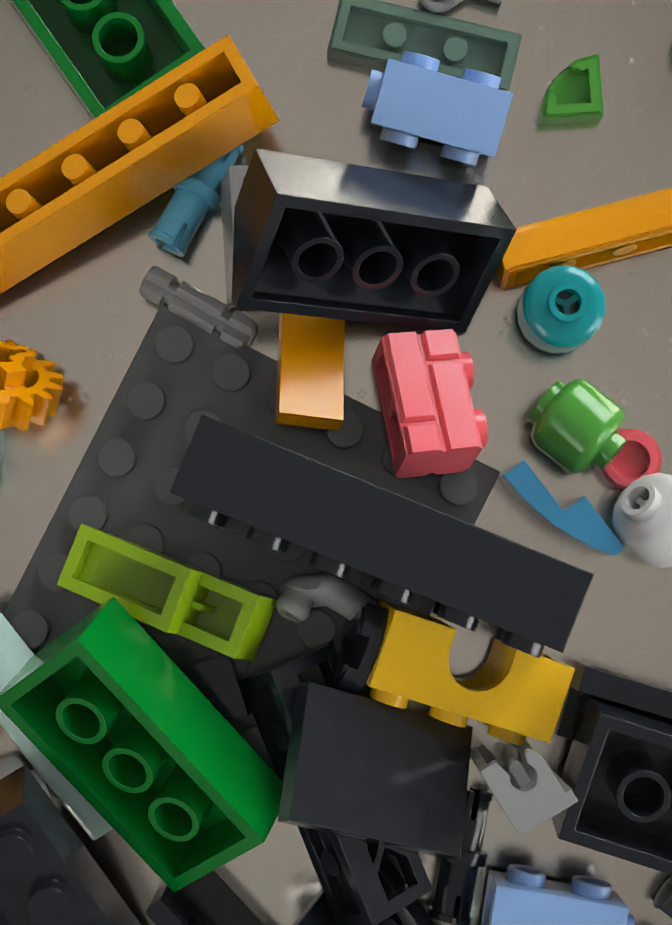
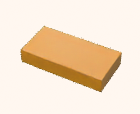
[275,313,345,431]

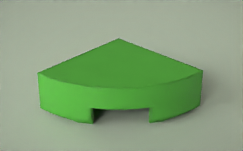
[538,54,604,125]

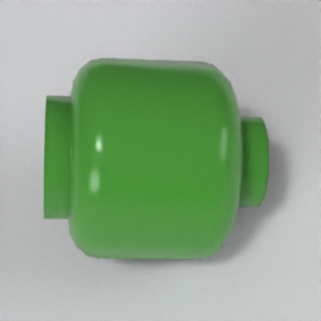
[528,379,627,474]

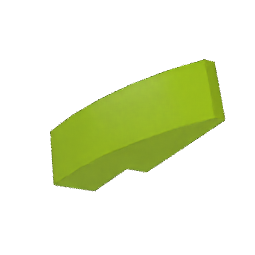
[57,524,277,661]

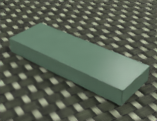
[327,0,523,92]

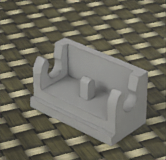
[470,740,578,837]

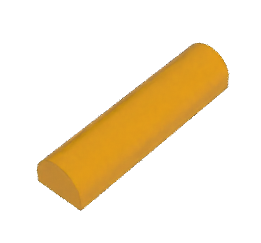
[495,187,672,290]

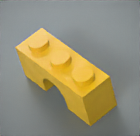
[366,600,575,746]

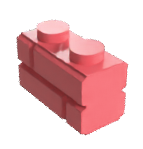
[371,329,488,478]

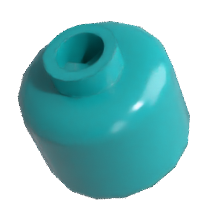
[517,265,606,353]

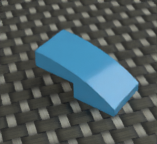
[497,460,624,556]

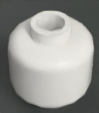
[612,472,672,568]

